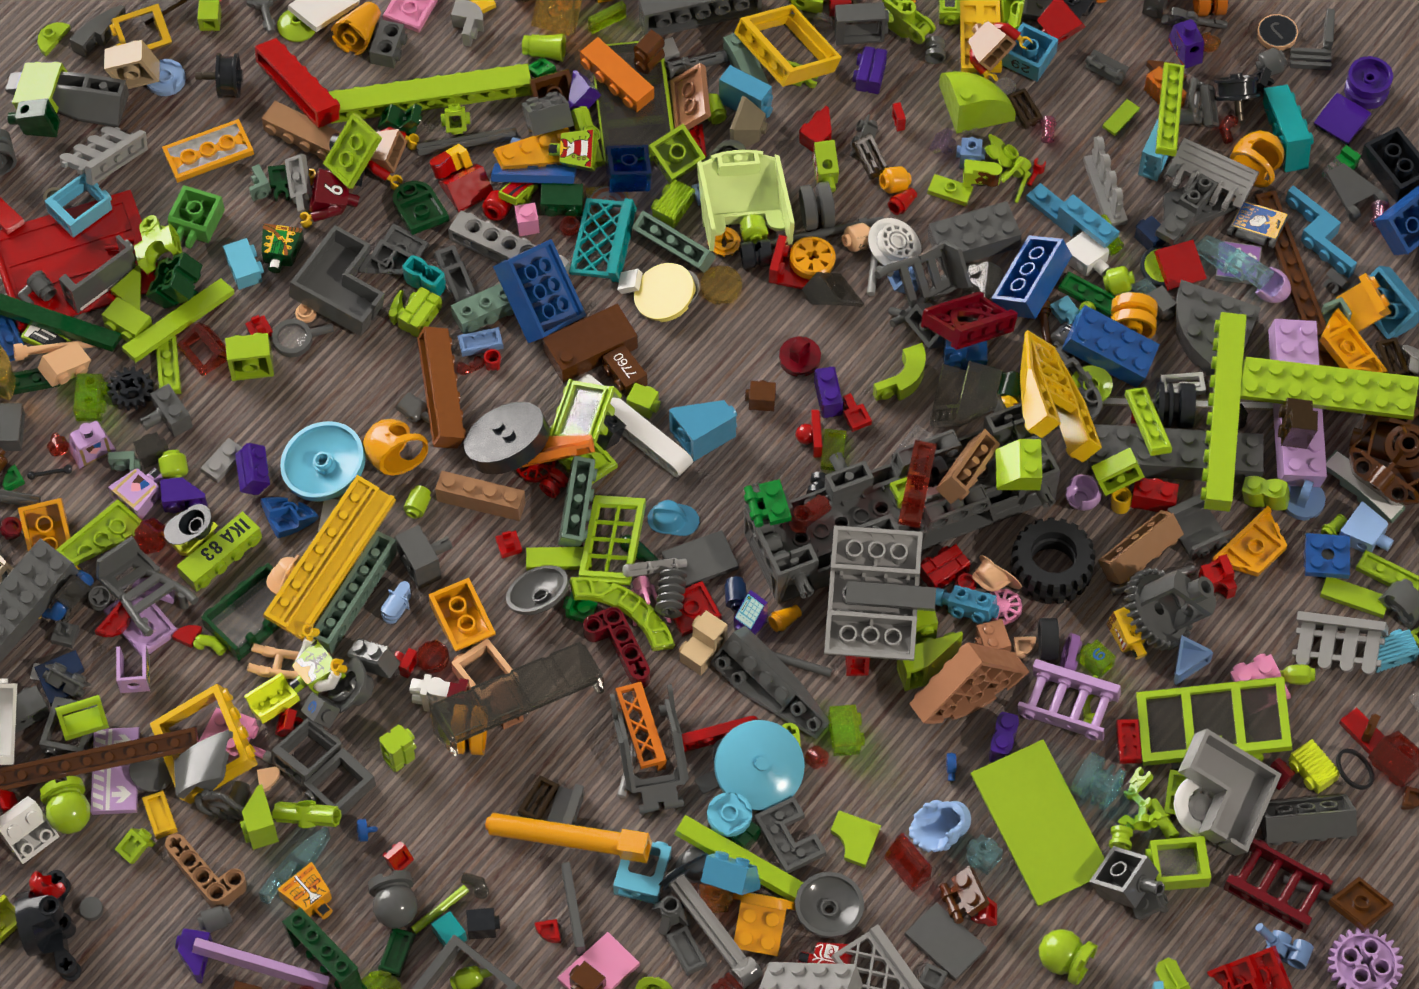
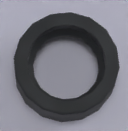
[1038,618,1059,660]

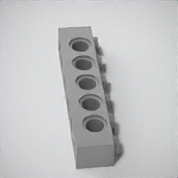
[448,211,570,275]

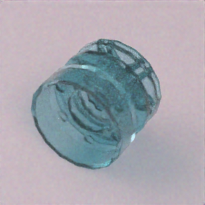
[1070,751,1127,811]

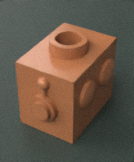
[975,619,1012,652]

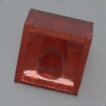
[1367,731,1419,787]

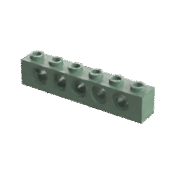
[313,531,398,656]

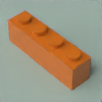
[580,37,654,112]

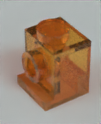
[699,884,733,913]

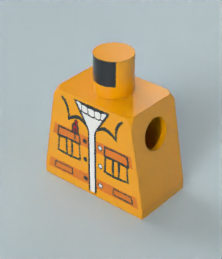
[278,862,333,920]

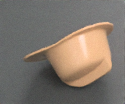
[266,555,300,594]
[972,555,1022,592]

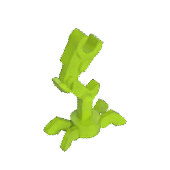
[1118,767,1168,831]

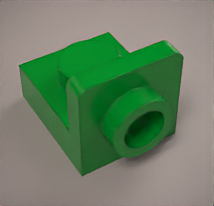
[529,57,557,78]
[563,592,598,623]

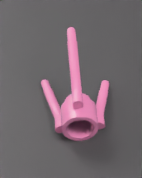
[631,576,672,626]

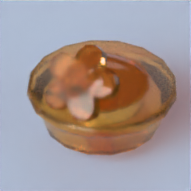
[1201,32,1221,52]

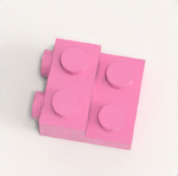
[1230,654,1291,716]
[199,707,259,762]

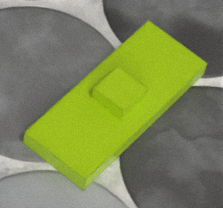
[1102,99,1140,136]

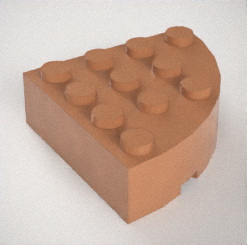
[909,642,1029,724]

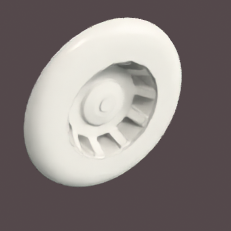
[868,218,921,266]
[1174,778,1215,836]

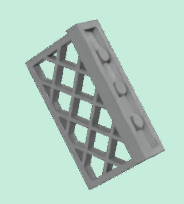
[831,924,924,989]

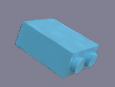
[719,65,773,118]

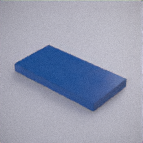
[491,163,577,184]

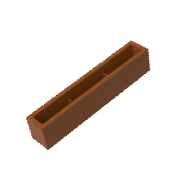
[417,326,466,449]

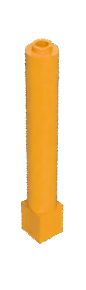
[485,813,652,863]

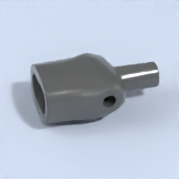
[396,392,430,424]

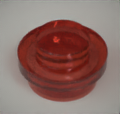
[559,216,580,236]

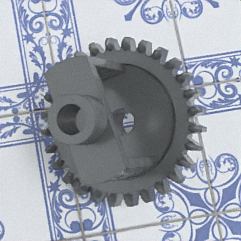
[1124,568,1216,651]

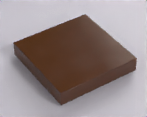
[1328,877,1394,932]

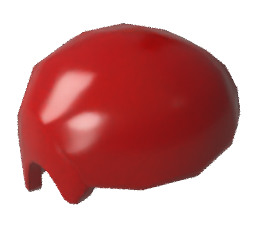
[29,871,66,899]

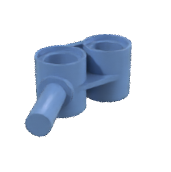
[1255,923,1314,970]

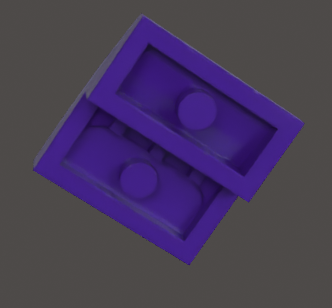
[1314,93,1372,146]

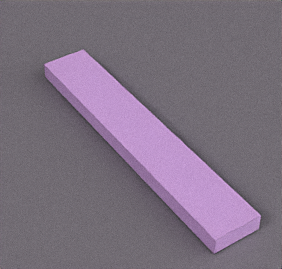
[192,938,330,989]

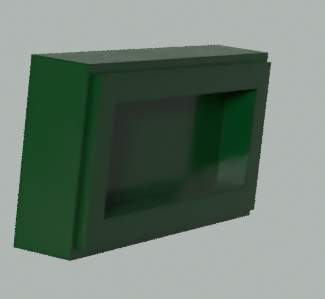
[378,928,415,978]

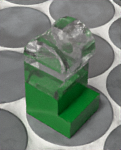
[1321,145,1361,183]

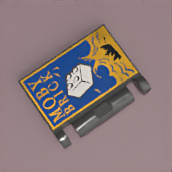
[1227,201,1289,248]

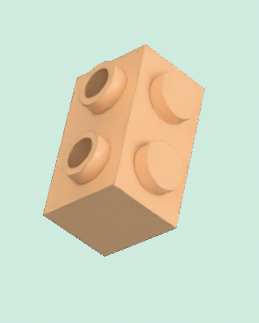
[38,341,91,387]

